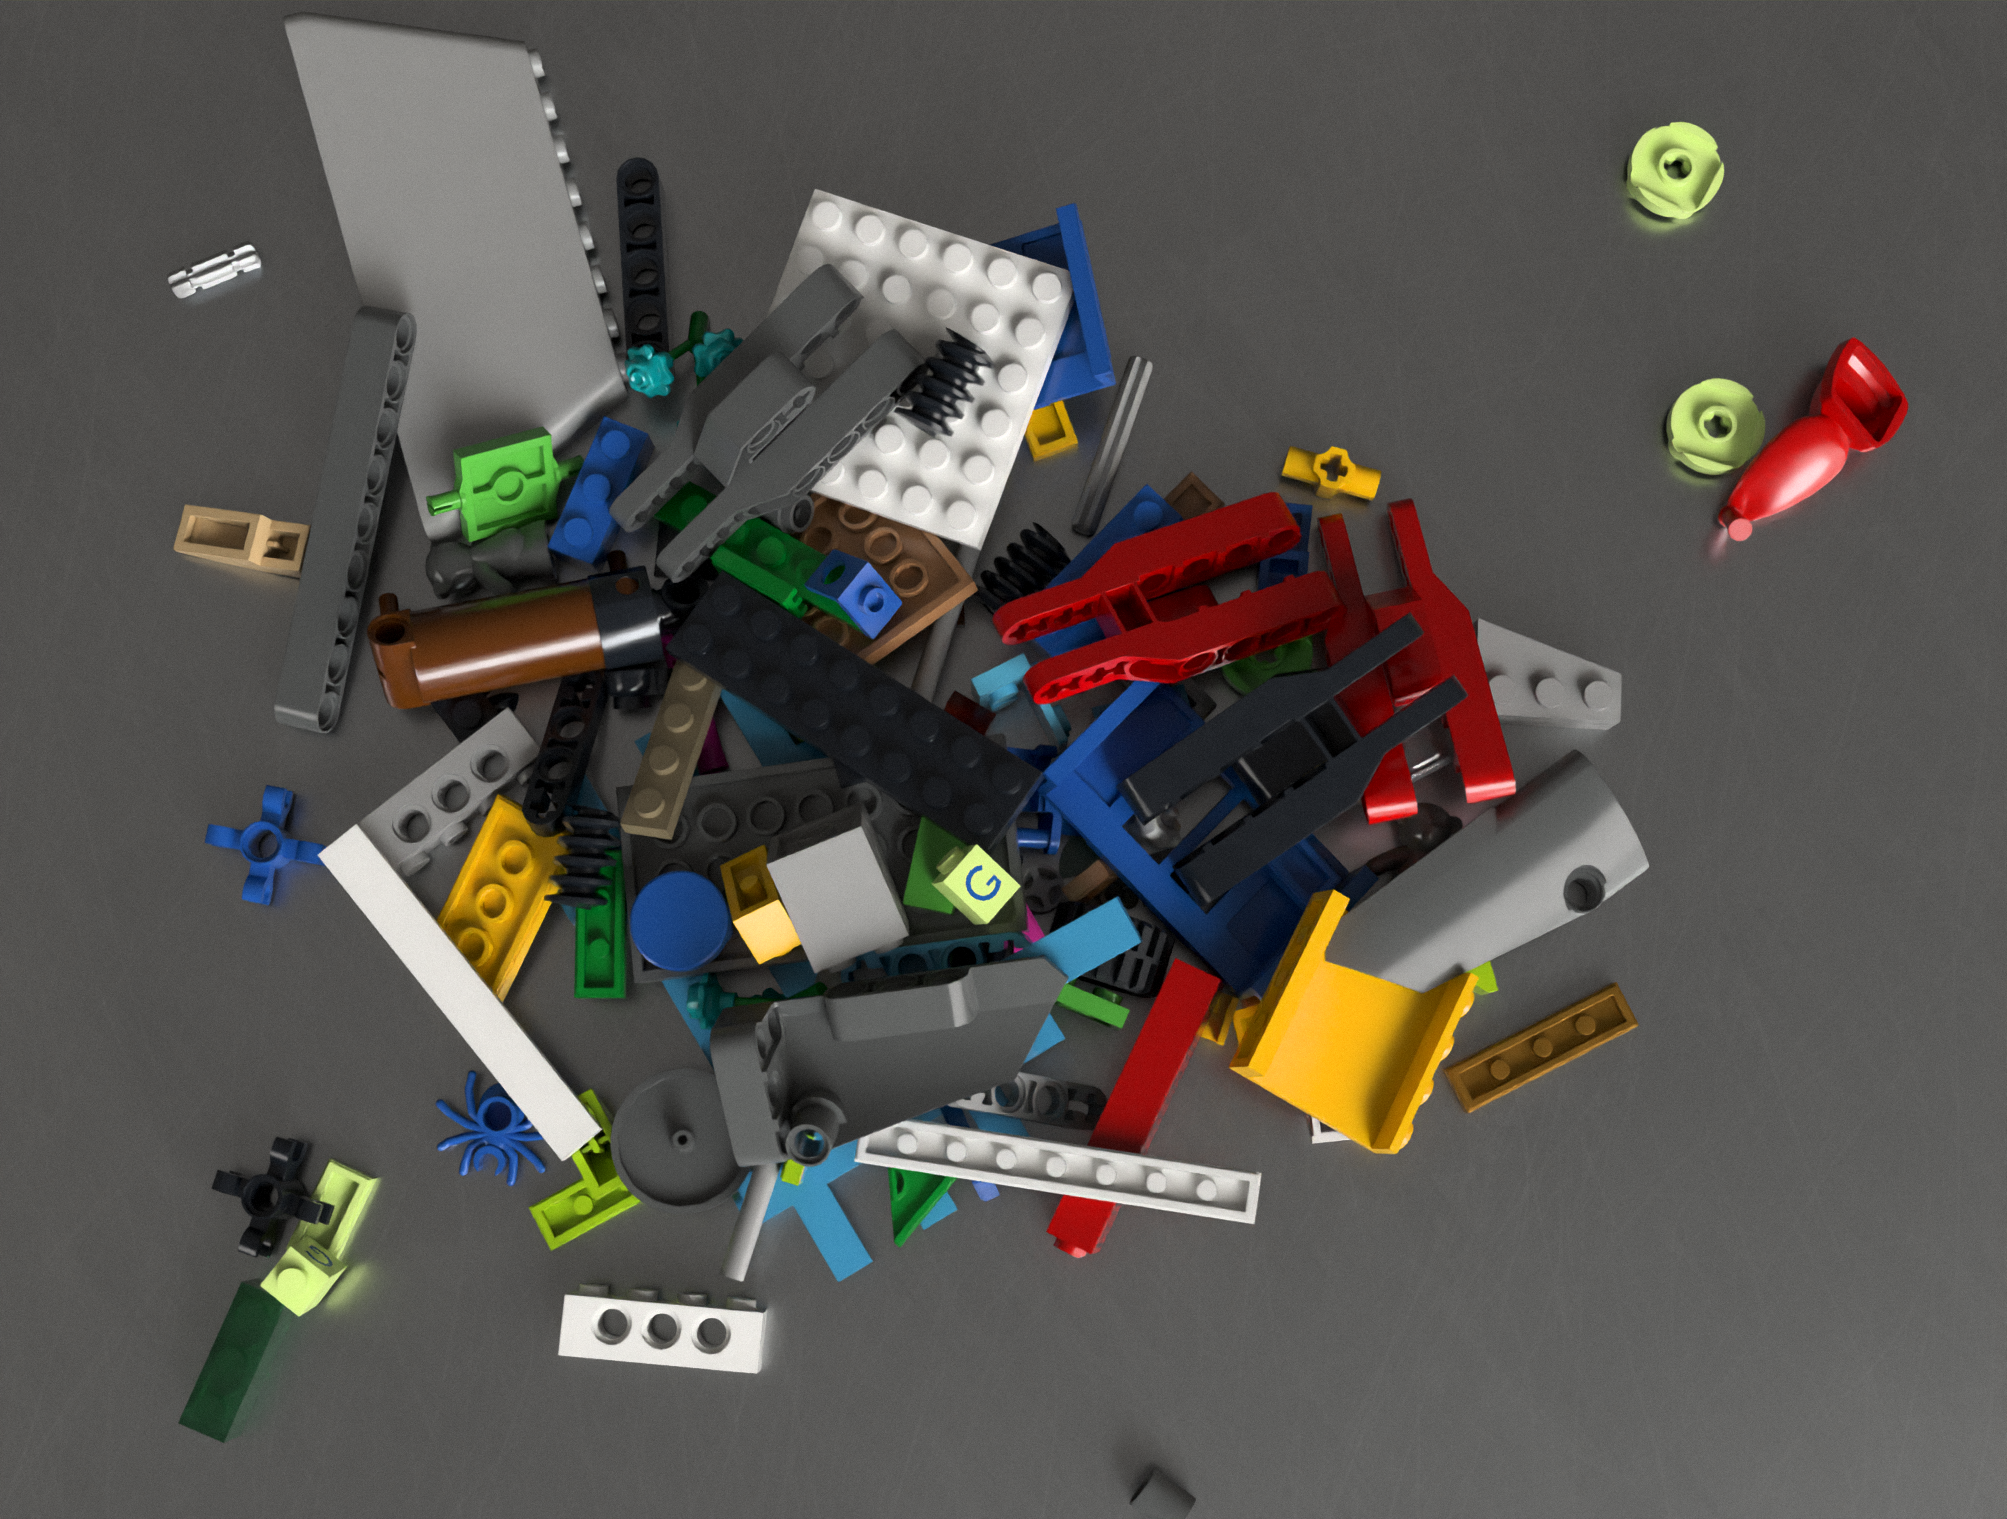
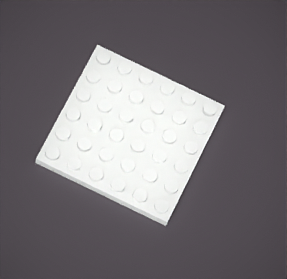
[754,189,1075,551]

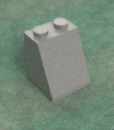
[766,801,909,973]

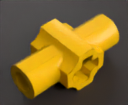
[1281,446,1382,501]

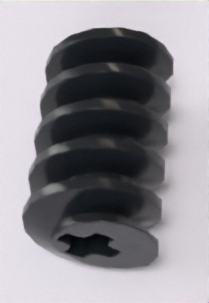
[894,327,996,438]
[971,522,1071,618]
[544,803,622,910]

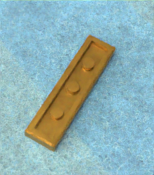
[1443,982,1639,1113]

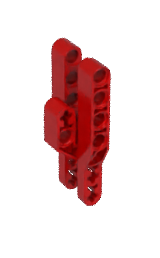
[992,492,1347,704]
[1317,498,1516,825]

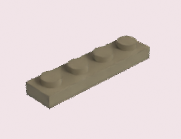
[620,660,722,840]

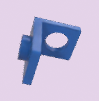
[804,549,902,639]

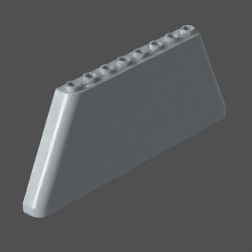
[283,11,629,544]

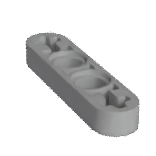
[948,1072,1107,1130]

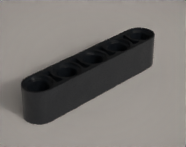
[616,157,675,386]

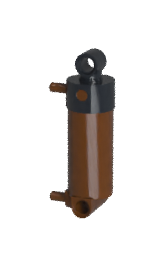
[367,550,709,709]

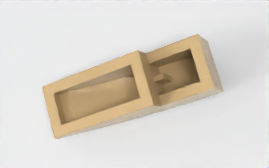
[173,504,311,578]

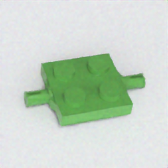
[426,426,584,542]

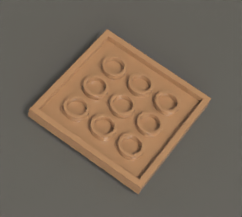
[769,493,978,665]

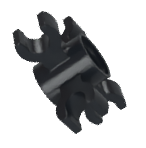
[211,1136,335,1258]

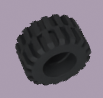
[1049,901,1176,998]

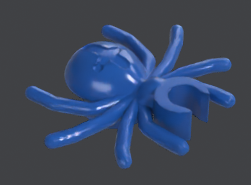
[435,1070,546,1186]

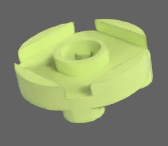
[1626,122,1724,219]
[1666,378,1765,475]

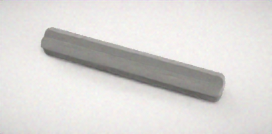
[1072,356,1153,535]

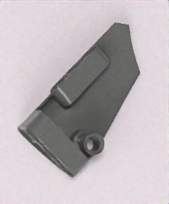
[1324,750,1649,994]
[710,955,1069,1167]

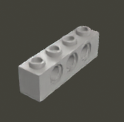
[357,707,541,876]

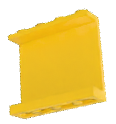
[1228,889,1479,1154]

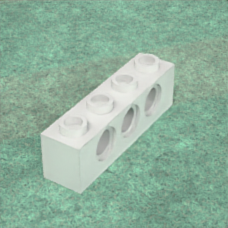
[558,1283,767,1374]

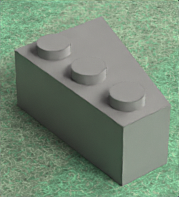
[1473,618,1622,730]

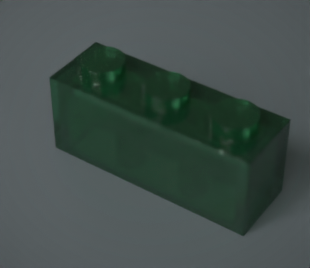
[178,1278,295,1443]

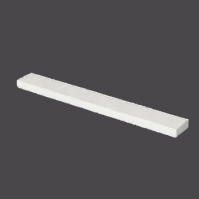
[318,824,603,1161]
[854,1119,1262,1224]

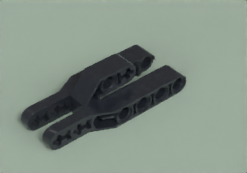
[1116,612,1468,907]

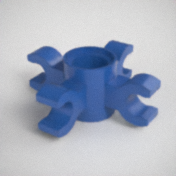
[204,785,327,905]

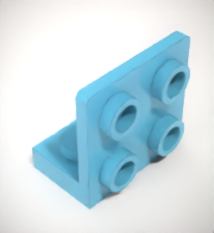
[971,653,1072,756]

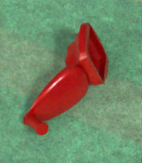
[1718,337,1908,541]

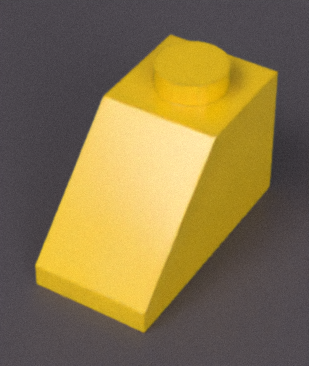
[720,844,801,964]

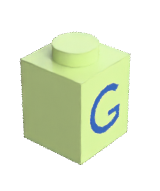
[931,844,1020,925]
[260,1236,347,1317]

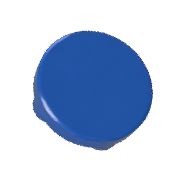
[630,871,733,972]

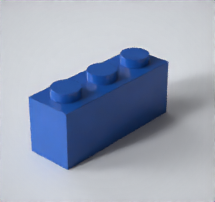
[548,416,655,574]

